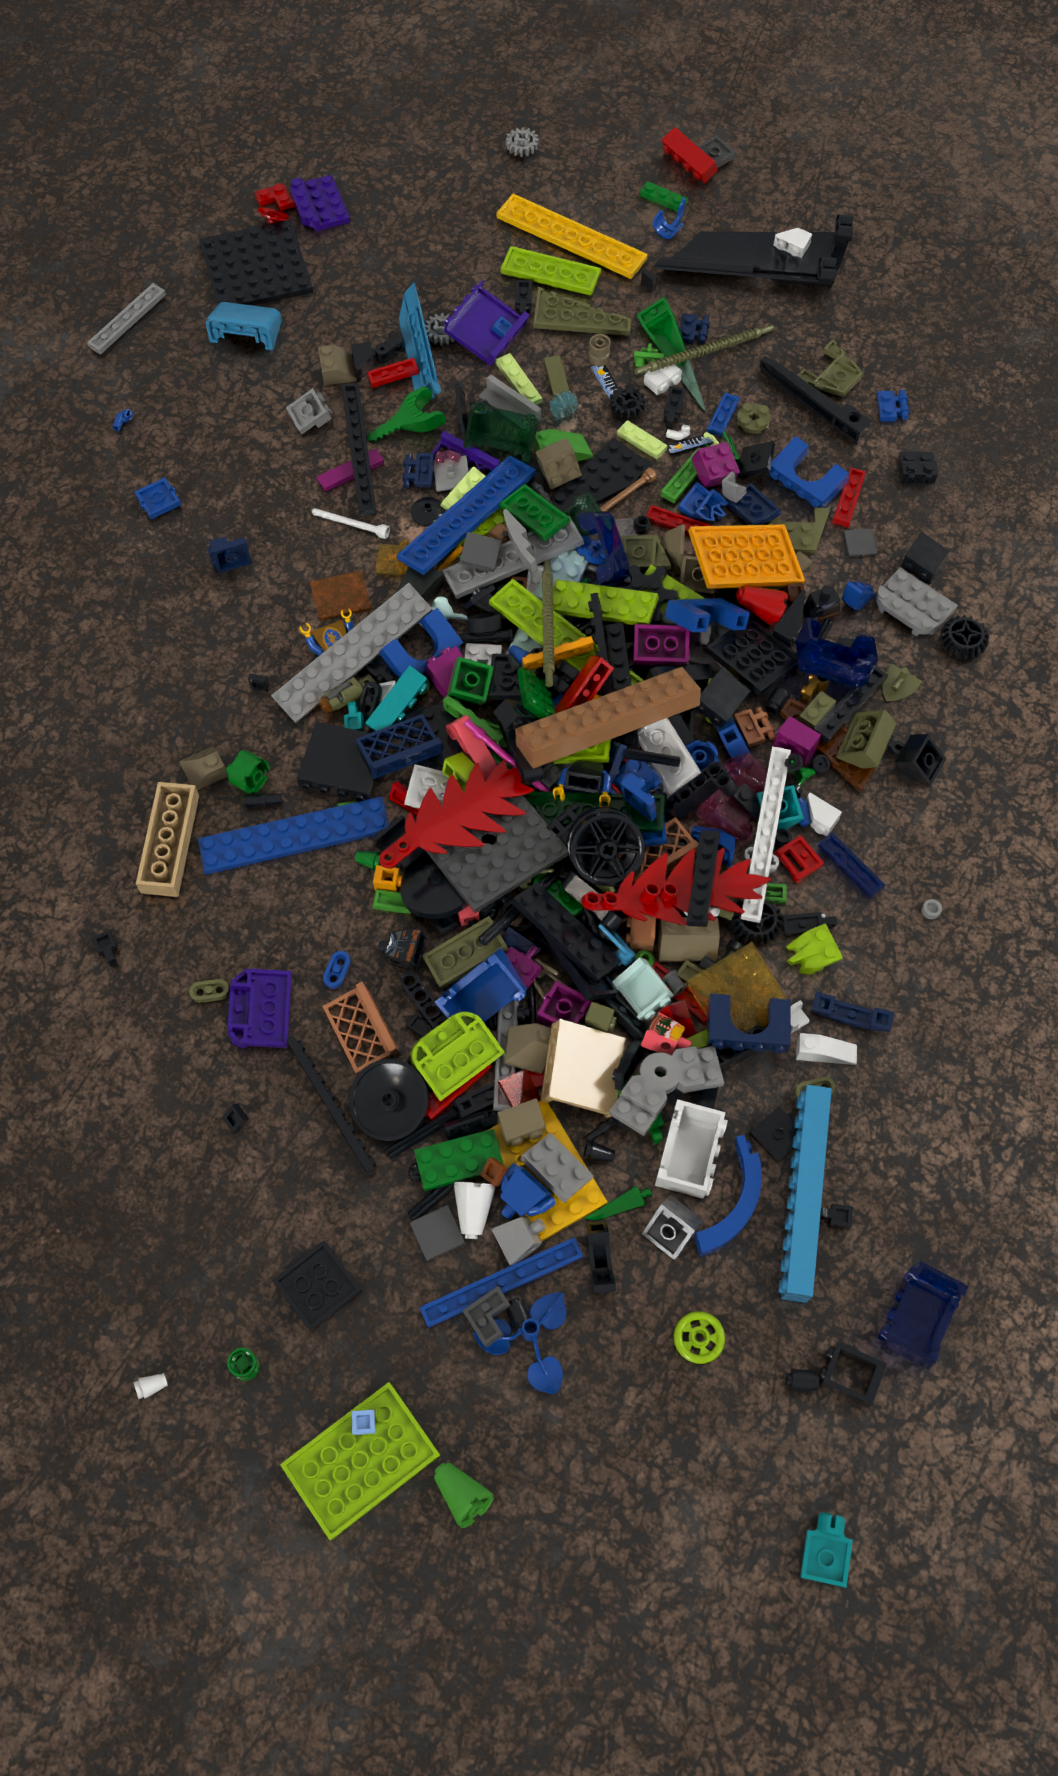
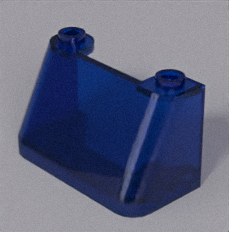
[576,511,630,586]

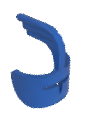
[653,197,685,239]

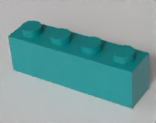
[365,665,428,737]

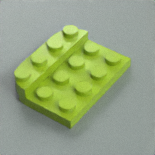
[410,1012,505,1101]

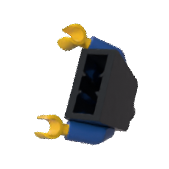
[553,760,612,807]

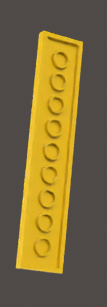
[496,194,648,279]

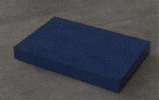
[723,483,781,525]

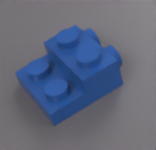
[611,759,663,793]
[621,773,657,822]

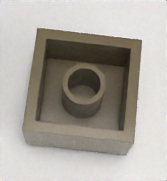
[535,438,582,489]

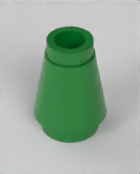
[355,851,381,870]

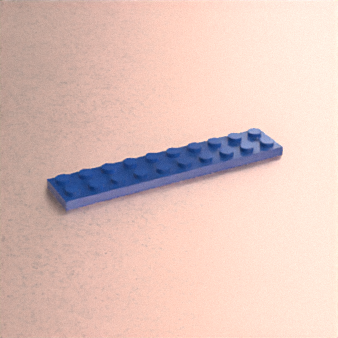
[397,455,536,575]
[198,796,389,875]

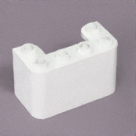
[655,1099,728,1199]

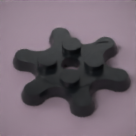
[616,565,679,624]

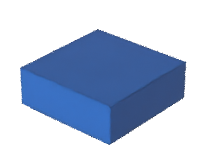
[491,316,513,338]

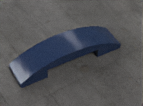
[811,992,895,1032]

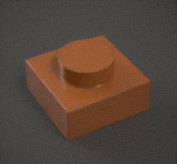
[480,1157,508,1187]

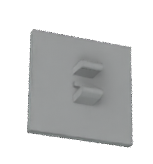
[434,456,469,492]

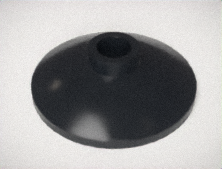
[411,497,445,526]

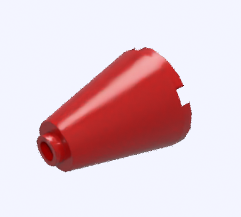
[735,586,788,626]

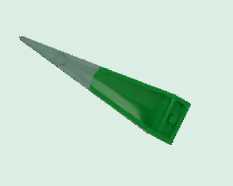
[637,296,706,410]

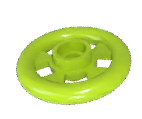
[674,1311,725,1364]

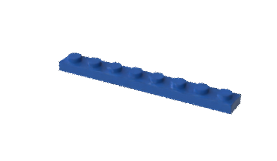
[419,1237,583,1329]

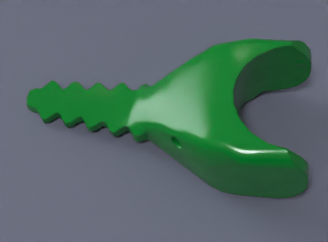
[367,387,446,442]

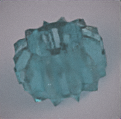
[549,391,578,419]

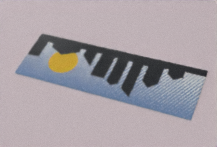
[591,365,619,399]
[667,433,712,453]

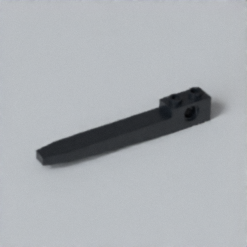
[759,356,873,444]

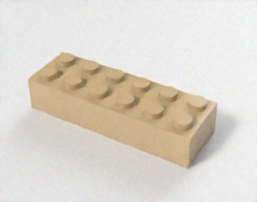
[136,782,199,897]

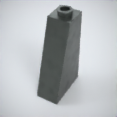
[395,567,445,603]

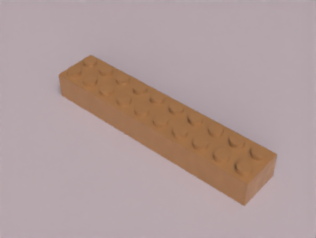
[515,667,701,769]

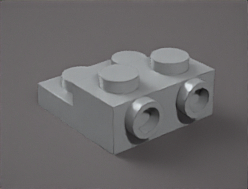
[286,388,332,434]

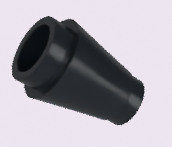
[583,1141,615,1162]

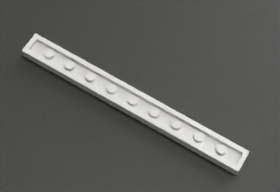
[740,746,791,923]

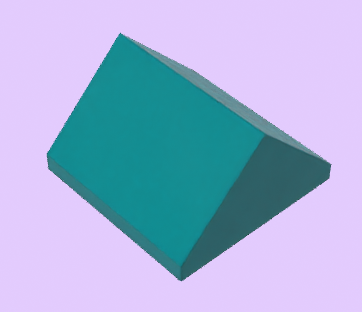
[757,785,804,830]

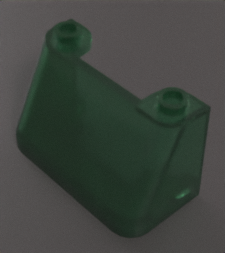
[463,402,539,463]

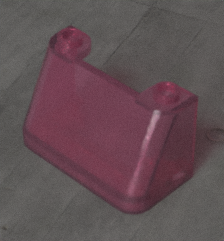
[697,753,768,841]

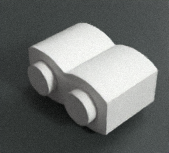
[644,365,682,395]

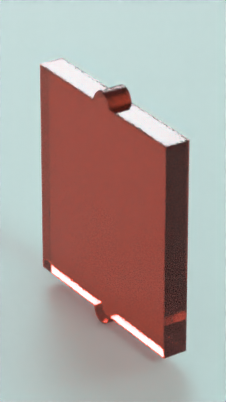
[498,1069,541,1107]

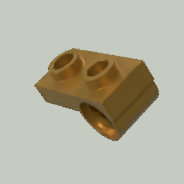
[801,666,832,705]

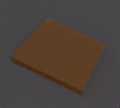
[310,571,371,621]

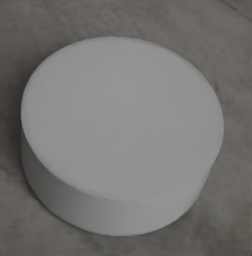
[921,899,942,919]

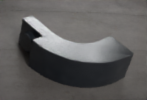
[586,1222,616,1294]

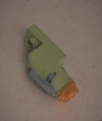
[318,674,375,713]

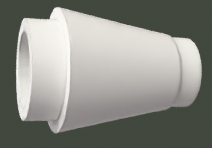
[133,1373,168,1399]

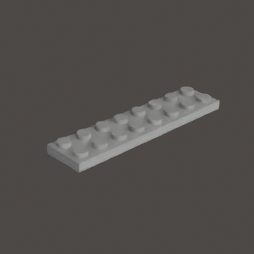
[442,516,584,599]

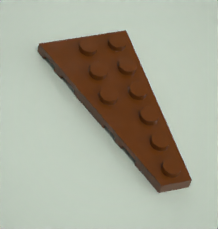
[780,698,887,793]

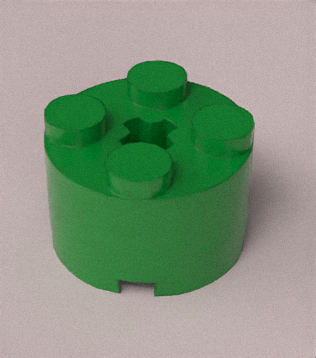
[226,750,270,794]

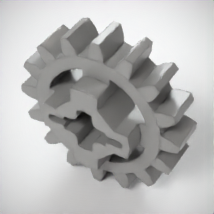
[506,127,539,157]
[425,313,455,346]

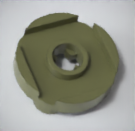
[737,403,771,434]

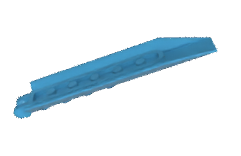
[399,282,441,400]

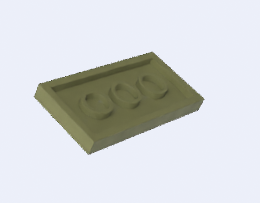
[422,916,509,989]

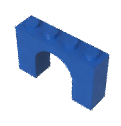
[769,436,849,508]
[665,598,750,632]
[379,608,463,679]

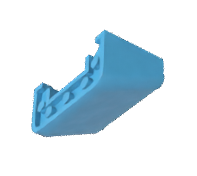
[206,302,282,350]

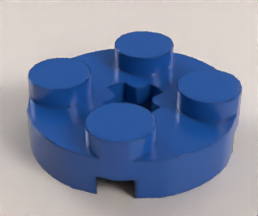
[576,536,611,565]

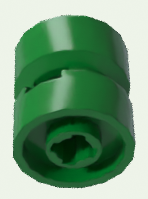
[227,1348,260,1381]

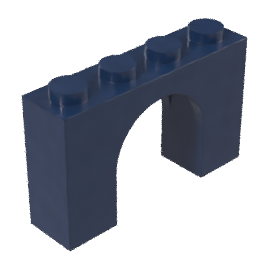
[707,993,791,1054]

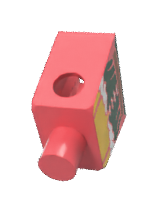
[641,1012,692,1056]

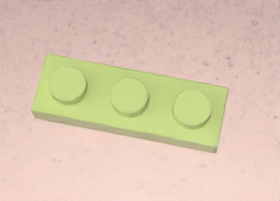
[617,420,667,460]
[441,466,486,511]

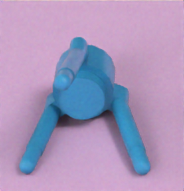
[599,924,636,967]

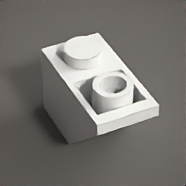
[774,228,812,258]

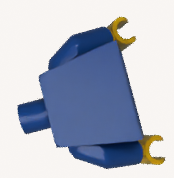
[500,1154,562,1220]

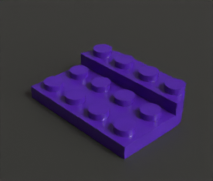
[290,174,350,231]
[227,969,291,1048]

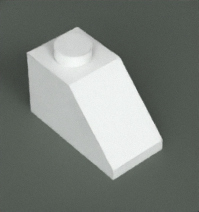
[806,793,842,837]

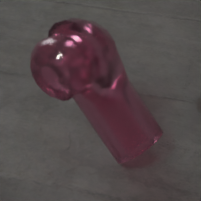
[435,450,461,463]

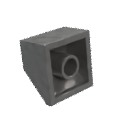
[642,1195,704,1260]

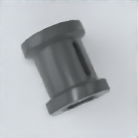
[662,970,688,996]

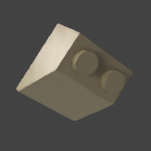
[318,345,357,386]
[497,1098,545,1147]

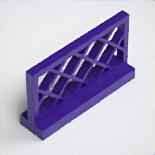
[431,431,500,473]

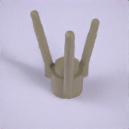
[532,958,571,999]

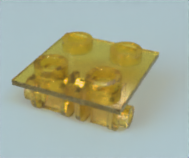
[376,539,409,575]

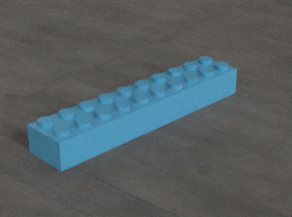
[778,1085,832,1303]

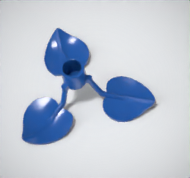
[473,1292,566,1395]

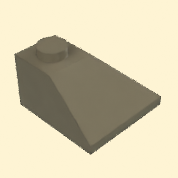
[660,525,685,575]
[680,554,715,594]
[179,746,228,790]
[504,1023,551,1074]

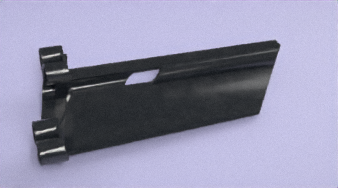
[653,214,853,286]

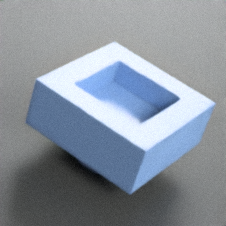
[352,1410,375,1435]

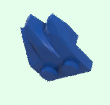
[677,482,728,521]

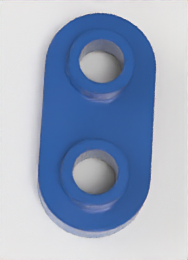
[323,951,351,989]

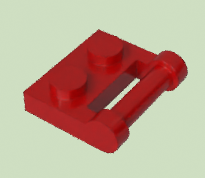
[774,835,824,884]

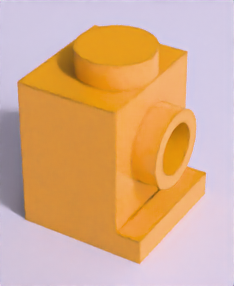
[373,865,403,892]

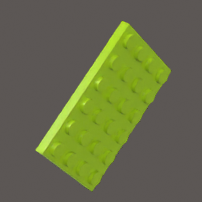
[280,1382,440,1541]

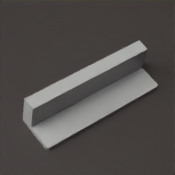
[479,375,541,429]

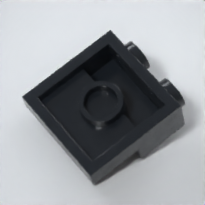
[898,451,938,484]

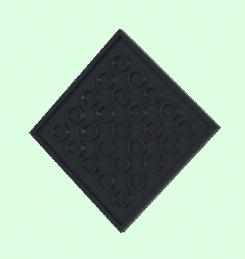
[199,219,313,306]

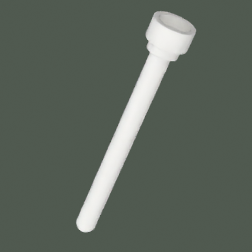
[311,508,390,539]

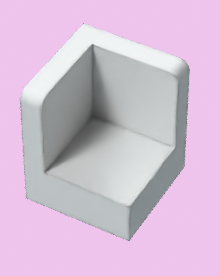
[791,1000,809,1034]

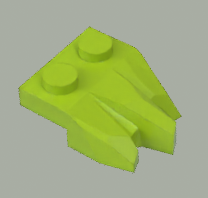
[786,923,843,975]

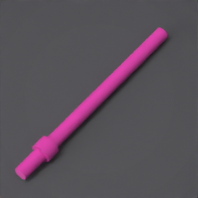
[464,718,551,792]

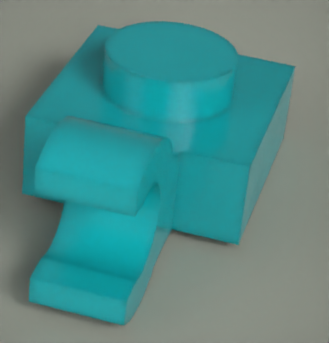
[344,701,364,731]

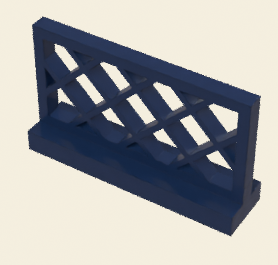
[355,714,442,779]

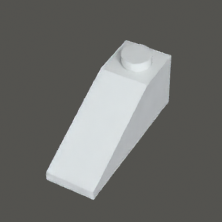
[796,1033,857,1065]

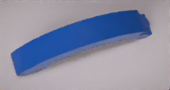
[694,1135,762,1257]

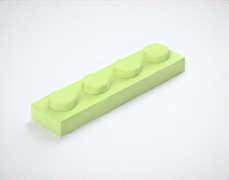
[496,353,542,405]

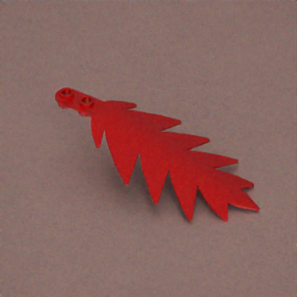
[379,760,534,869]
[581,848,771,926]

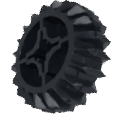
[940,614,989,661]
[731,898,783,947]

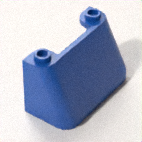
[435,947,527,1022]

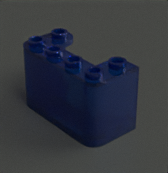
[796,617,878,688]
[877,1261,969,1369]

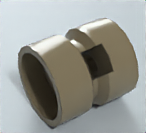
[589,334,611,366]

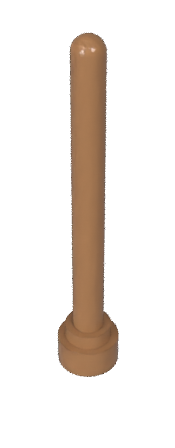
[590,468,657,520]

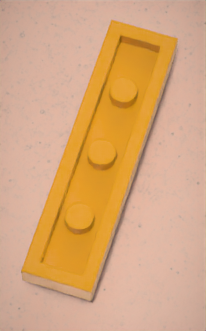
[522,636,594,670]

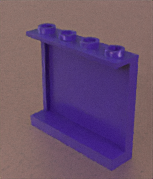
[444,280,530,366]

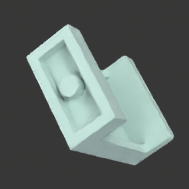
[612,958,674,1021]

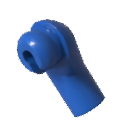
[112,409,133,431]

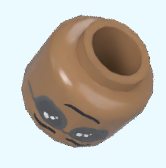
[487,524,510,544]

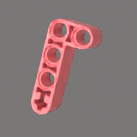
[445,715,497,779]

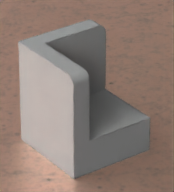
[722,472,746,503]

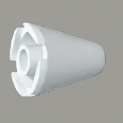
[454,1182,495,1239]

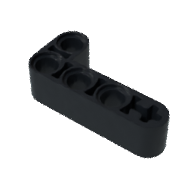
[643,664,714,688]
[664,762,739,821]
[560,869,630,934]

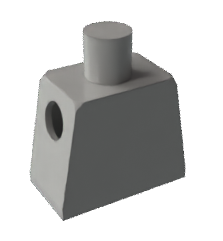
[491,1217,546,1265]

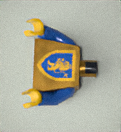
[299,608,354,656]

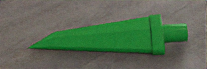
[584,1186,652,1221]

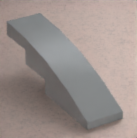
[503,509,538,574]

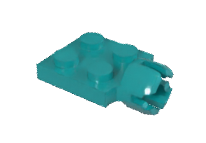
[800,1512,853,1588]

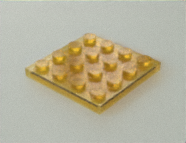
[686,942,792,1032]

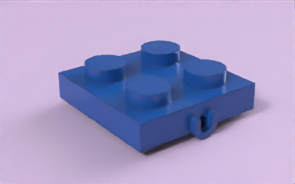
[134,477,181,519]

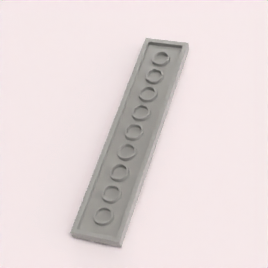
[271,583,432,724]

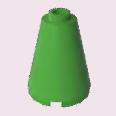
[434,1463,494,1528]

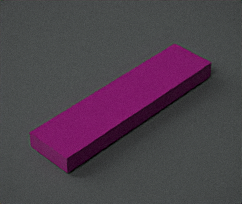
[316,448,384,492]

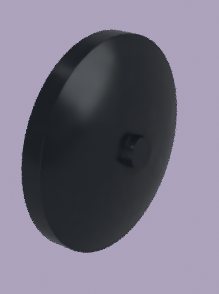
[400,857,468,919]
[349,1059,430,1141]

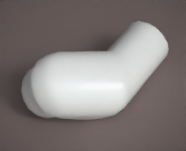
[666,425,690,440]

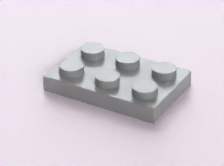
[521,1133,594,1203]

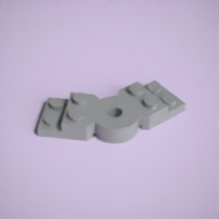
[609,1046,724,1136]

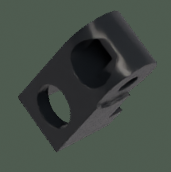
[375,331,405,363]

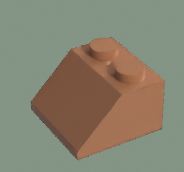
[626,913,656,953]

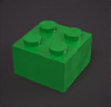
[446,657,494,706]

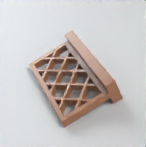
[618,817,699,882]
[322,982,400,1074]

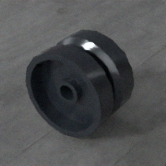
[553,658,580,695]

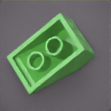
[533,429,593,461]

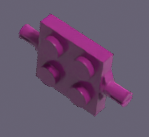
[505,945,542,989]

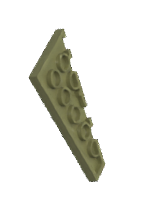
[533,287,632,336]

